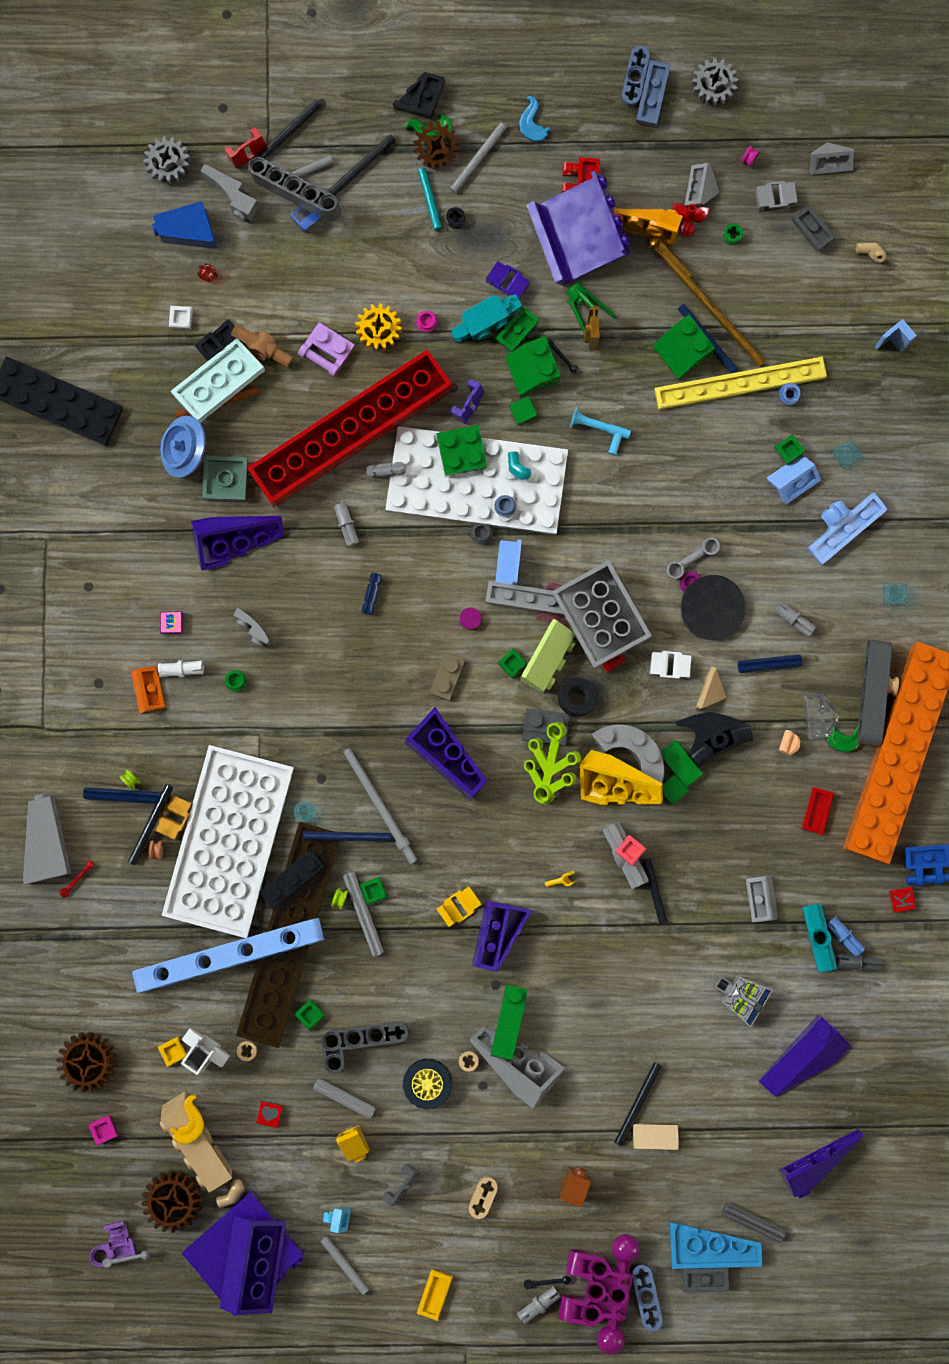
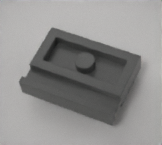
[522,709,569,746]

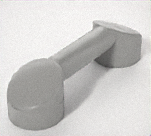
[666,537,720,579]

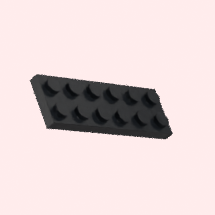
[0,356,124,446]

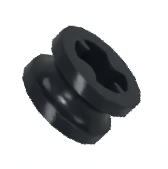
[446,207,465,229]

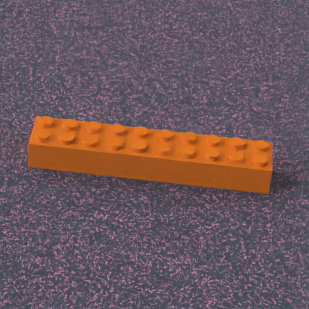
[842,642,949,864]

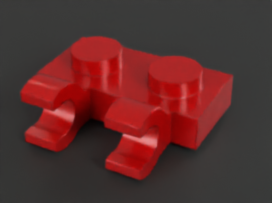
[562,157,600,193]

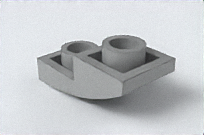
[233,608,271,647]

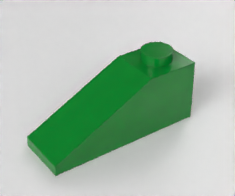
[490,985,528,1061]

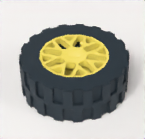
[403,1058,452,1110]

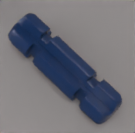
[361,573,382,615]

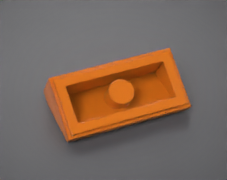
[131,666,165,714]

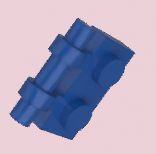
[903,844,949,887]

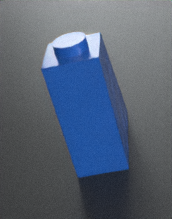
[152,201,217,249]

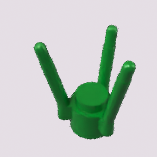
[566,283,617,333]

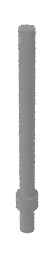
[343,748,417,865]

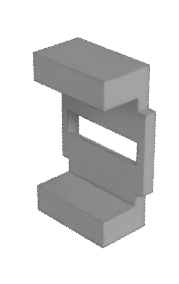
[755,181,798,211]

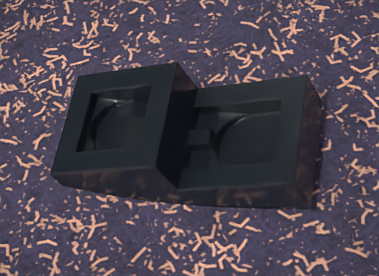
[195,319,239,361]

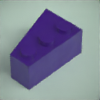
[472,900,533,972]

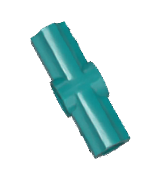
[802,903,837,973]

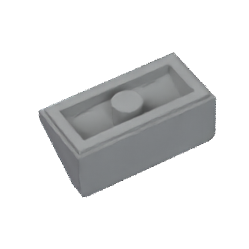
[746,875,778,923]

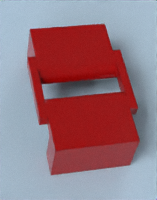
[224,127,266,169]

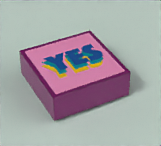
[160,611,183,634]

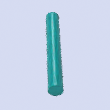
[418,168,442,231]

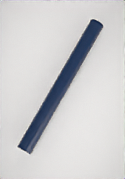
[678,304,738,374]
[303,831,391,842]

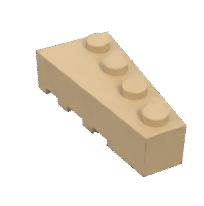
[160,1092,232,1193]

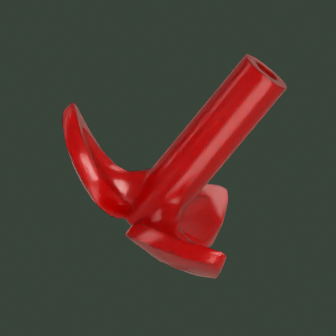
[672,203,709,237]

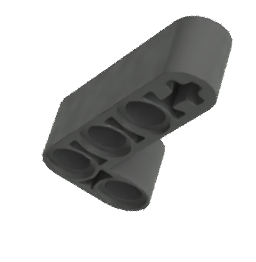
[322,1021,409,1074]

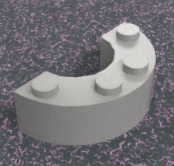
[590,725,664,783]

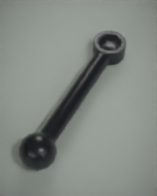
[547,338,578,373]
[524,1276,571,1289]

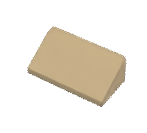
[633,1124,679,1150]

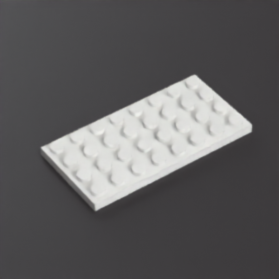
[385,426,568,535]
[161,745,294,938]

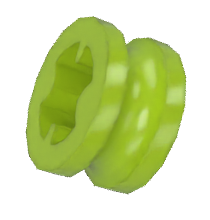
[119,769,141,790]
[331,887,348,910]

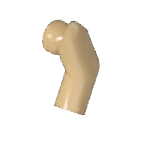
[856,243,886,263]
[216,1179,245,1209]

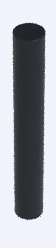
[642,858,668,924]

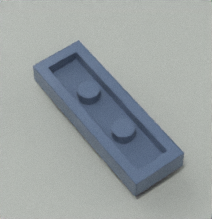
[636,60,670,127]

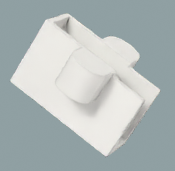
[181,1028,230,1075]

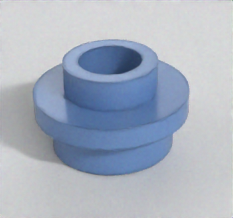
[779,383,801,405]

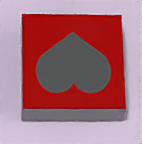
[256,1100,283,1128]

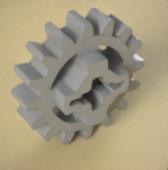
[691,58,738,106]
[143,136,191,184]

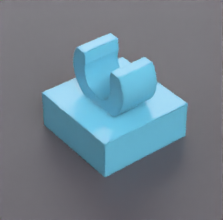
[323,1206,351,1233]

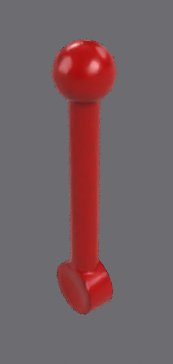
[59,861,94,898]

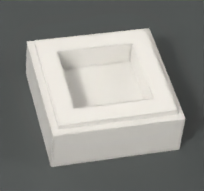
[169,306,193,330]

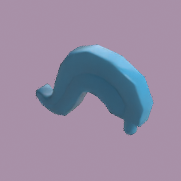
[519,96,550,143]

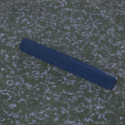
[83,787,170,804]

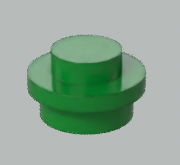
[225,670,247,692]

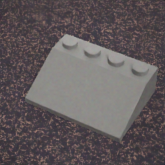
[552,560,652,668]

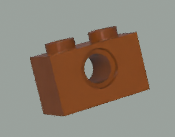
[558,1166,591,1208]

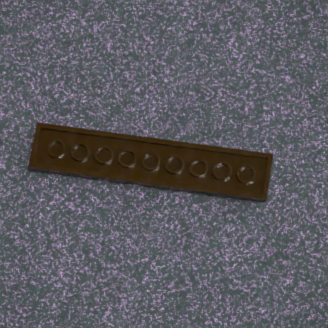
[236,822,340,1048]

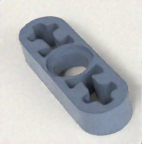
[621,46,650,108]
[631,1263,663,1331]

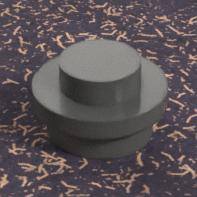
[470,523,492,544]

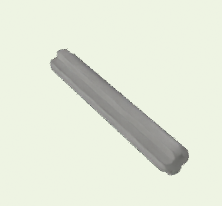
[343,872,384,956]

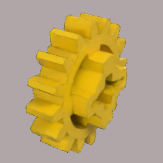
[355,303,402,351]

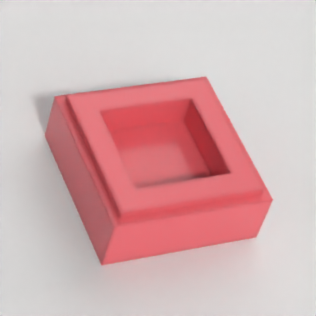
[615,835,646,866]

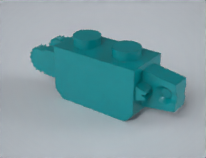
[451,294,522,343]

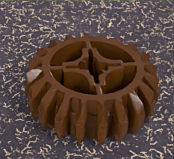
[56,1031,118,1093]
[141,1170,203,1233]

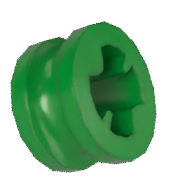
[723,223,743,245]

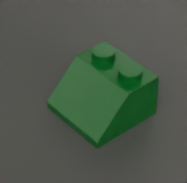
[653,315,715,379]
[505,336,560,397]

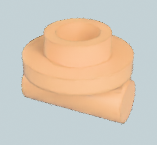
[779,730,800,755]

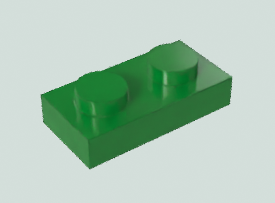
[496,306,540,353]

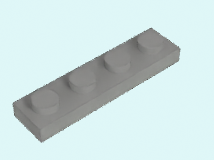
[485,581,565,616]

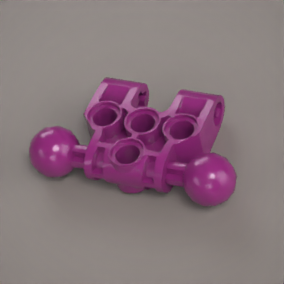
[558,1234,640,1355]

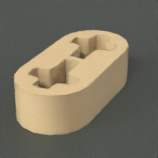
[469,1176,498,1219]

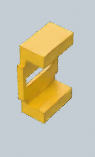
[437,887,482,927]

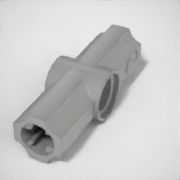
[602,822,649,889]

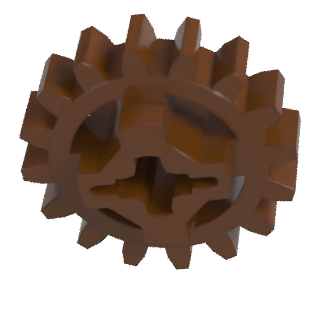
[412,121,459,169]

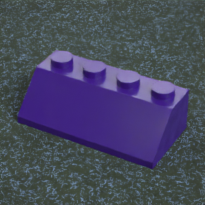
[220,1215,286,1315]

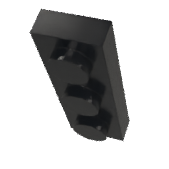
[259,850,325,909]

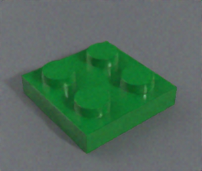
[436,425,487,477]

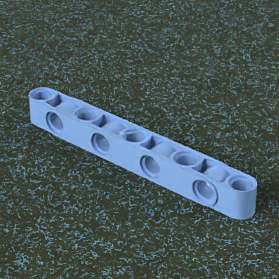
[132,918,324,994]

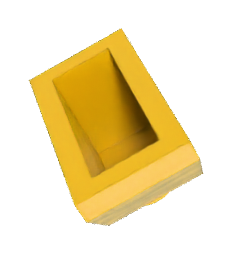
[336,1125,370,1163]

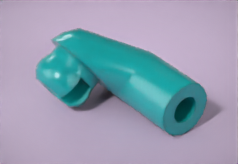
[508,451,532,480]

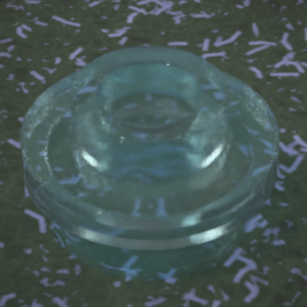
[293,801,316,823]

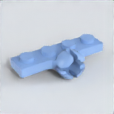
[807,493,888,565]

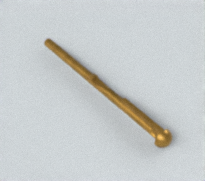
[647,237,766,367]

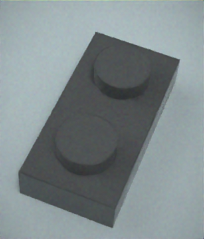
[791,205,836,253]
[682,1268,729,1292]

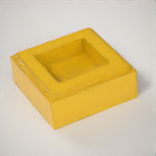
[158,1036,187,1067]

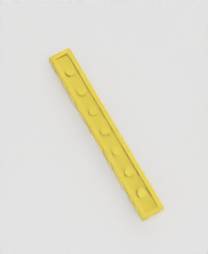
[654,357,827,410]

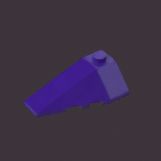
[191,516,284,571]
[759,1015,851,1097]
[779,1129,864,1198]

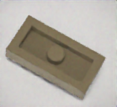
[429,652,465,701]

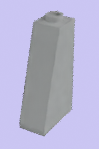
[23,794,72,884]

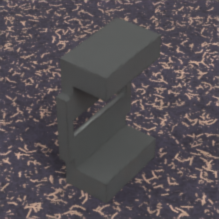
[381,1164,420,1206]

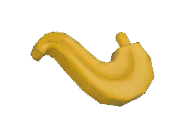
[170,1094,204,1145]

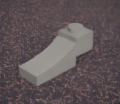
[201,164,259,222]

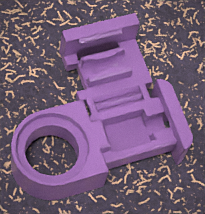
[90,1220,137,1267]

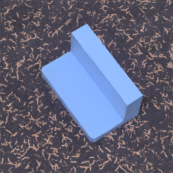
[874,319,917,352]
[767,455,821,504]
[495,540,522,585]

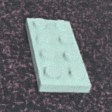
[171,338,265,423]

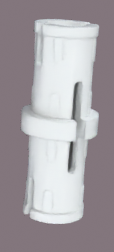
[158,660,204,678]

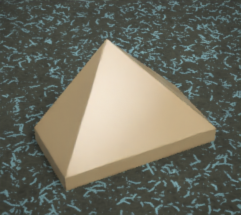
[695,666,727,711]

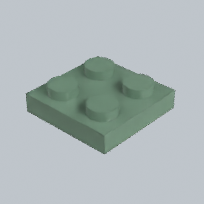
[202,456,248,501]

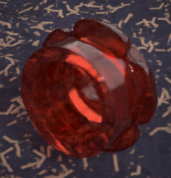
[197,263,218,283]

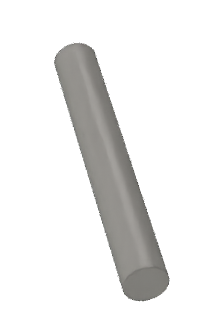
[274,156,333,182]
[320,1236,369,1295]

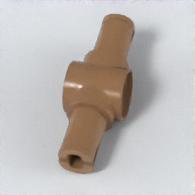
[231,324,293,368]

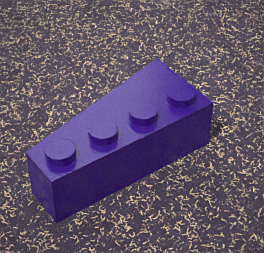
[405,707,487,801]

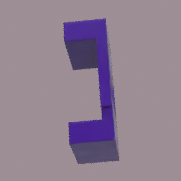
[486,261,530,300]
[450,379,485,424]

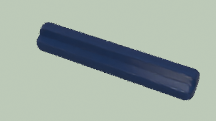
[737,654,802,673]

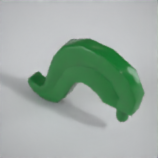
[404,113,452,143]
[826,725,860,753]

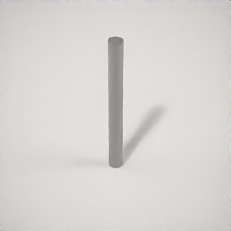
[450,122,507,194]

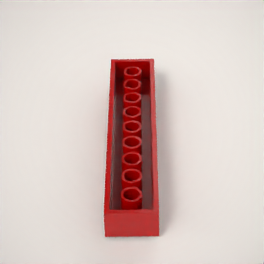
[247,349,452,508]

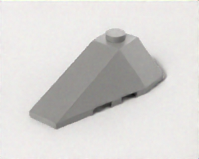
[470,1026,565,1109]

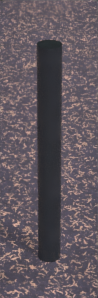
[255,99,322,159]
[328,134,396,196]
[128,783,174,865]
[614,1062,662,1146]

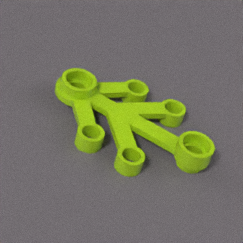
[524,722,581,804]

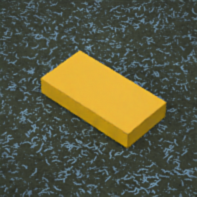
[417,1269,453,1321]

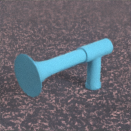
[570,406,631,456]

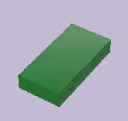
[661,740,703,787]

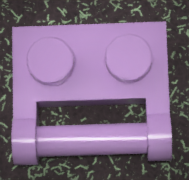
[298,323,355,377]

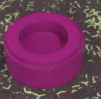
[679,572,700,592]
[460,607,481,630]

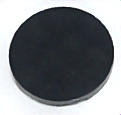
[681,575,746,640]

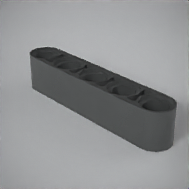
[248,157,341,222]
[857,639,892,747]

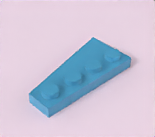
[669,1221,762,1269]

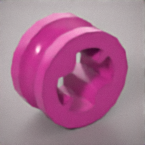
[740,145,760,168]

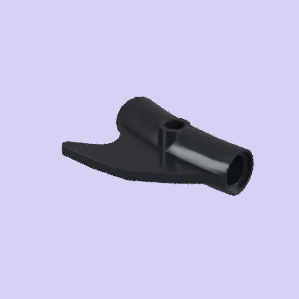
[676,712,753,769]

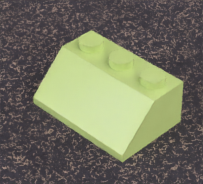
[521,619,577,693]

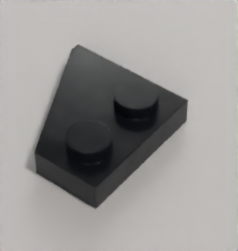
[393,72,445,119]

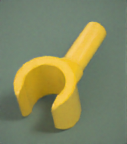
[545,871,577,887]

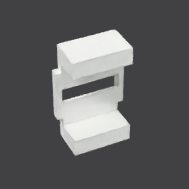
[649,651,691,679]

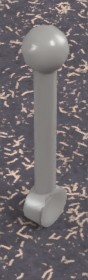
[102,1251,149,1268]

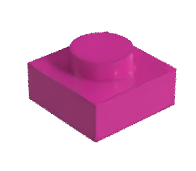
[88,1115,119,1145]

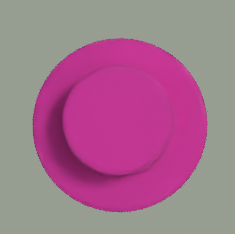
[416,311,438,333]

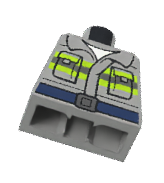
[715,976,773,1027]

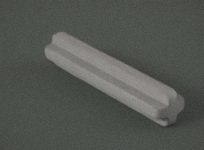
[313,1078,375,1118]

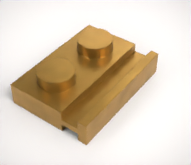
[584,307,600,350]

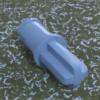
[826,916,865,956]

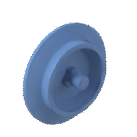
[160,416,206,478]

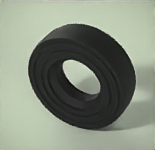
[558,677,597,717]

